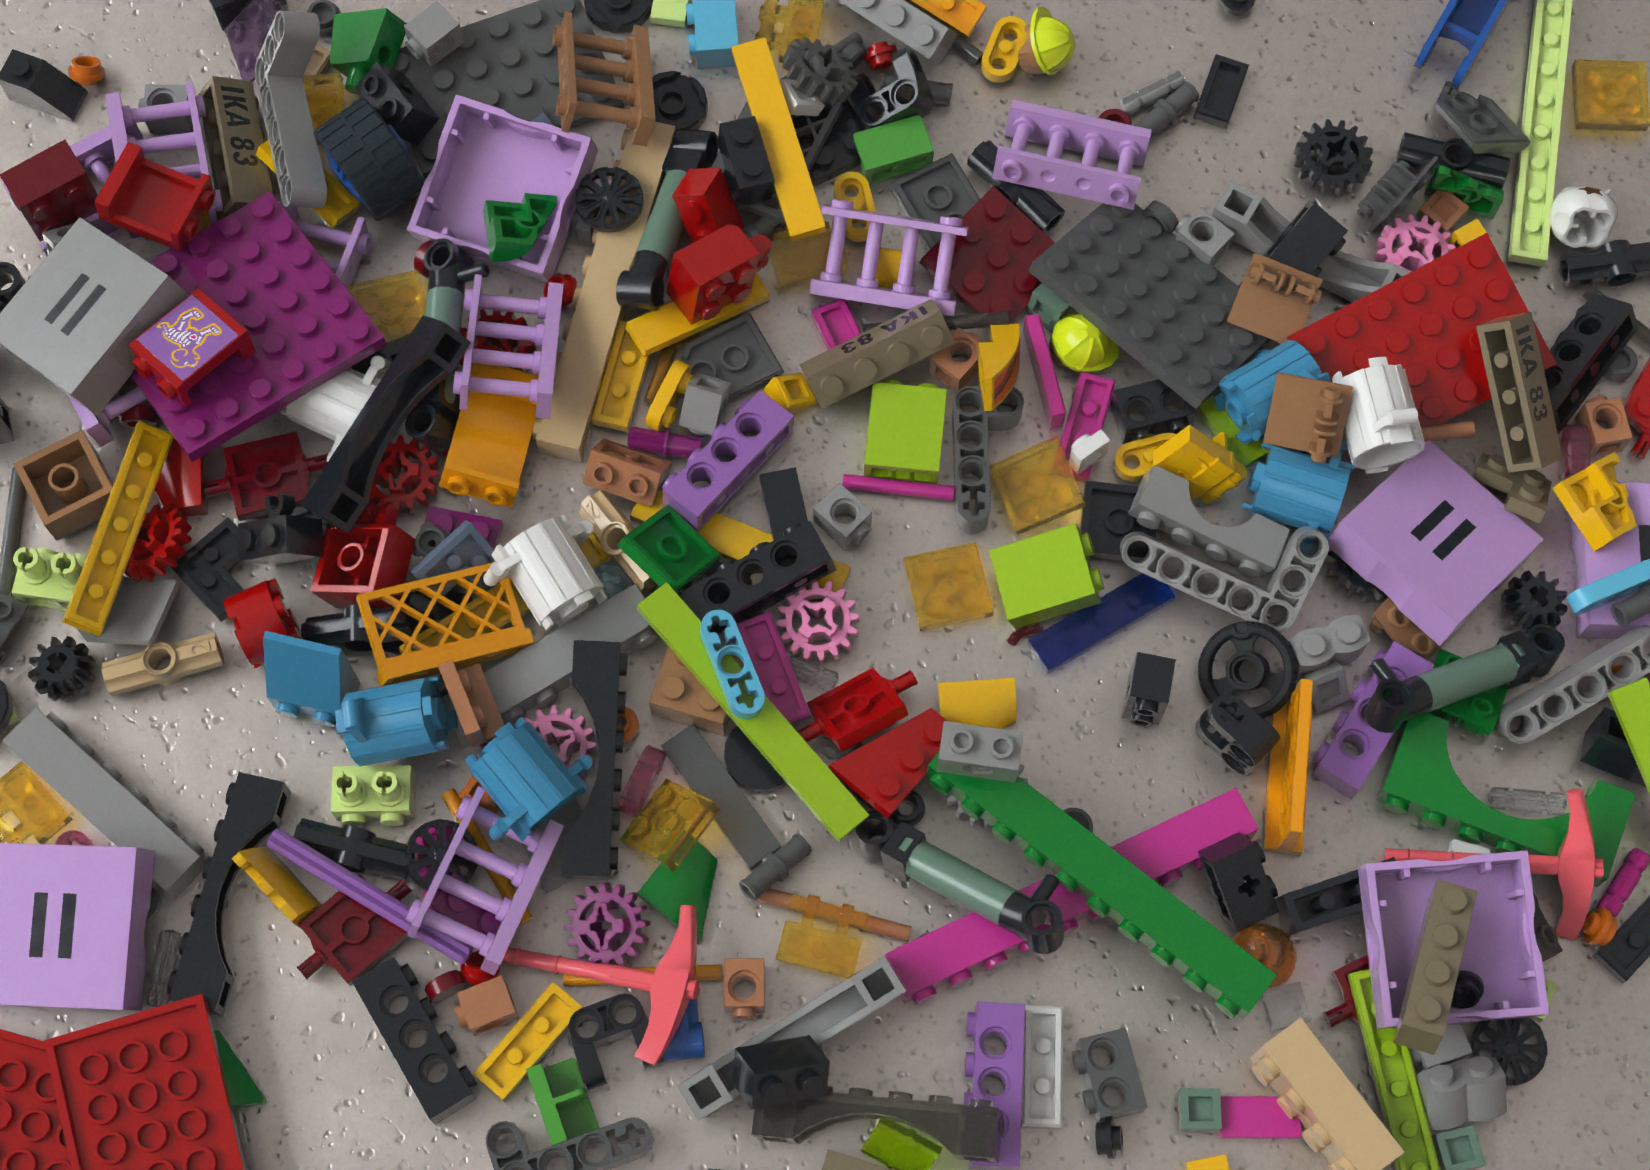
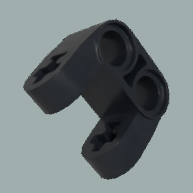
[850,46,933,128]
[1196,694,1281,776]
[568,993,664,1090]

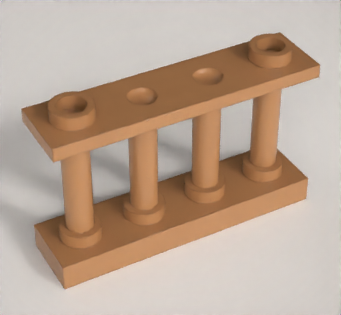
[552,11,656,147]

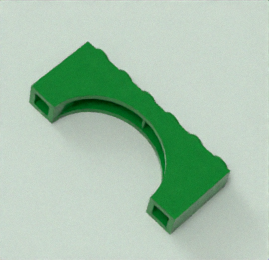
[1376,713,1636,887]

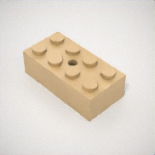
[1250,1017,1404,1170]

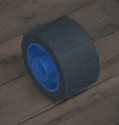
[314,97,424,221]

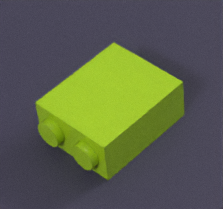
[864,380,947,484]
[989,523,1105,629]

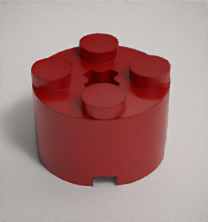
[223,578,302,668]

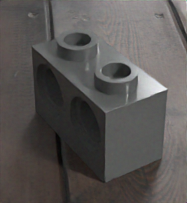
[1072,1028,1147,1122]

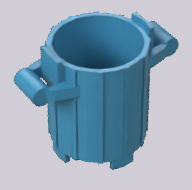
[1213,340,1330,444]
[1241,439,1355,555]
[335,677,457,767]
[465,716,593,842]

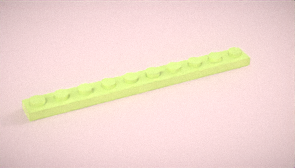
[1508,0,1573,267]

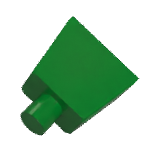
[330,8,407,95]

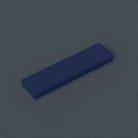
[1027,573,1176,675]

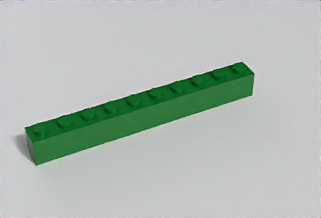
[926,752,1277,1020]

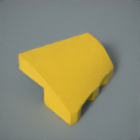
[1552,452,1637,552]
[937,678,1017,729]
[231,847,322,928]

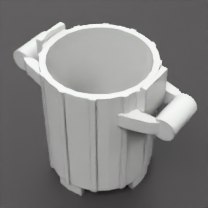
[280,356,392,462]
[1332,357,1425,475]
[483,514,607,632]

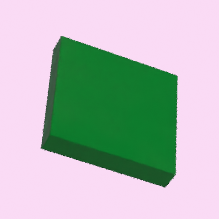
[617,504,722,593]

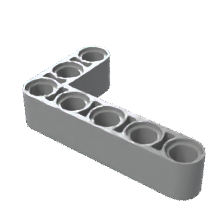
[255,10,327,208]
[1120,526,1329,633]
[1495,625,1650,744]

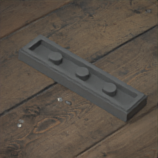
[661,724,782,871]

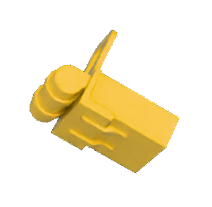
[1153,425,1248,504]

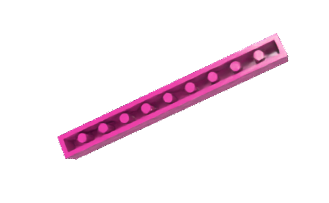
[885,788,1259,1005]

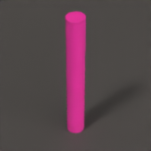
[842,474,955,501]

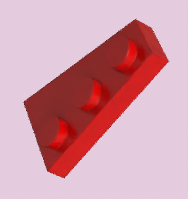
[828,708,947,819]

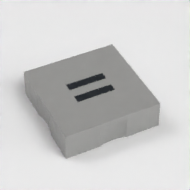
[0,217,189,416]

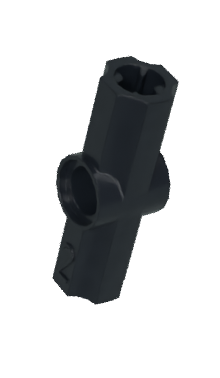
[1396,132,1511,189]
[967,140,1065,233]
[1559,240,1650,287]
[301,604,420,652]
[293,818,415,881]

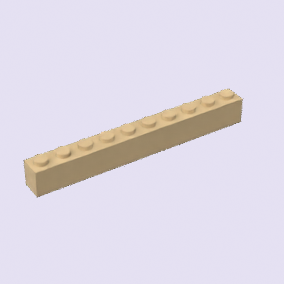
[532,122,676,463]

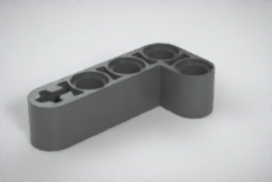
[952,386,1024,535]
[485,1117,654,1170]

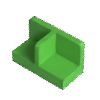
[853,115,934,186]
[526,1058,599,1146]

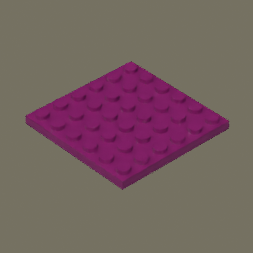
[130,192,387,462]

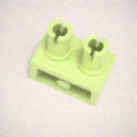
[11,547,87,611]
[331,765,416,826]

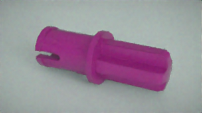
[627,427,703,459]

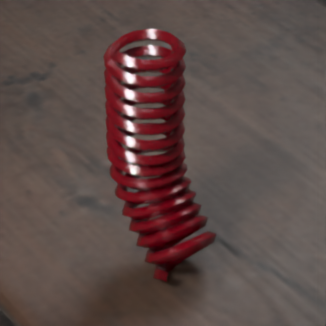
[1006,623,1043,645]

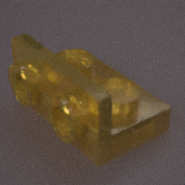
[770,221,849,285]

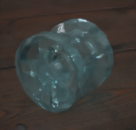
[594,564,628,605]

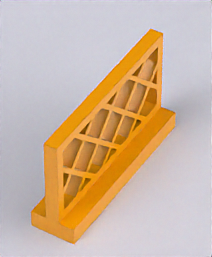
[356,562,534,687]
[1262,679,1313,856]

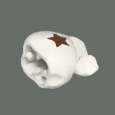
[1550,186,1618,248]

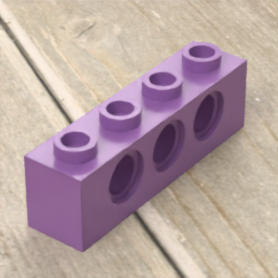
[662,390,794,532]
[1312,641,1434,800]
[962,1001,1025,1170]

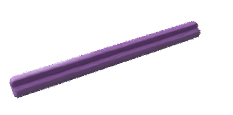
[267,829,473,964]

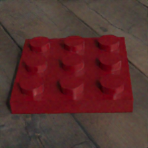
[919,186,1055,328]

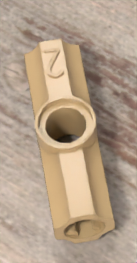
[578,490,659,594]
[101,632,224,697]

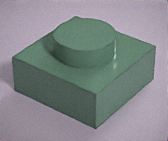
[1026,283,1070,333]
[1178,1088,1222,1131]
[1432,1125,1486,1170]

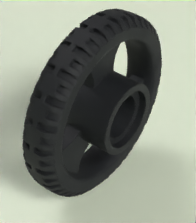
[1198,621,1298,720]

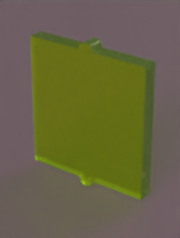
[860,1115,943,1170]

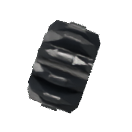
[1501,570,1568,635]
[28,636,96,702]

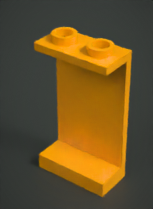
[439,364,539,508]

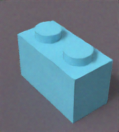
[686,0,739,69]

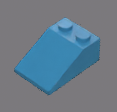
[263,631,361,727]

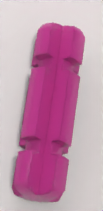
[1596,848,1650,917]

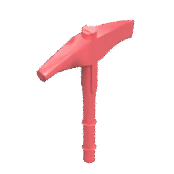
[1385,789,1604,940]
[502,905,700,1065]

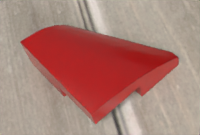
[155,438,208,517]

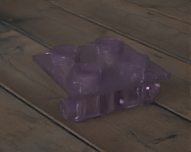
[224,0,282,82]

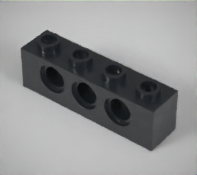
[1544,293,1639,435]
[678,521,837,636]
[352,957,478,1125]

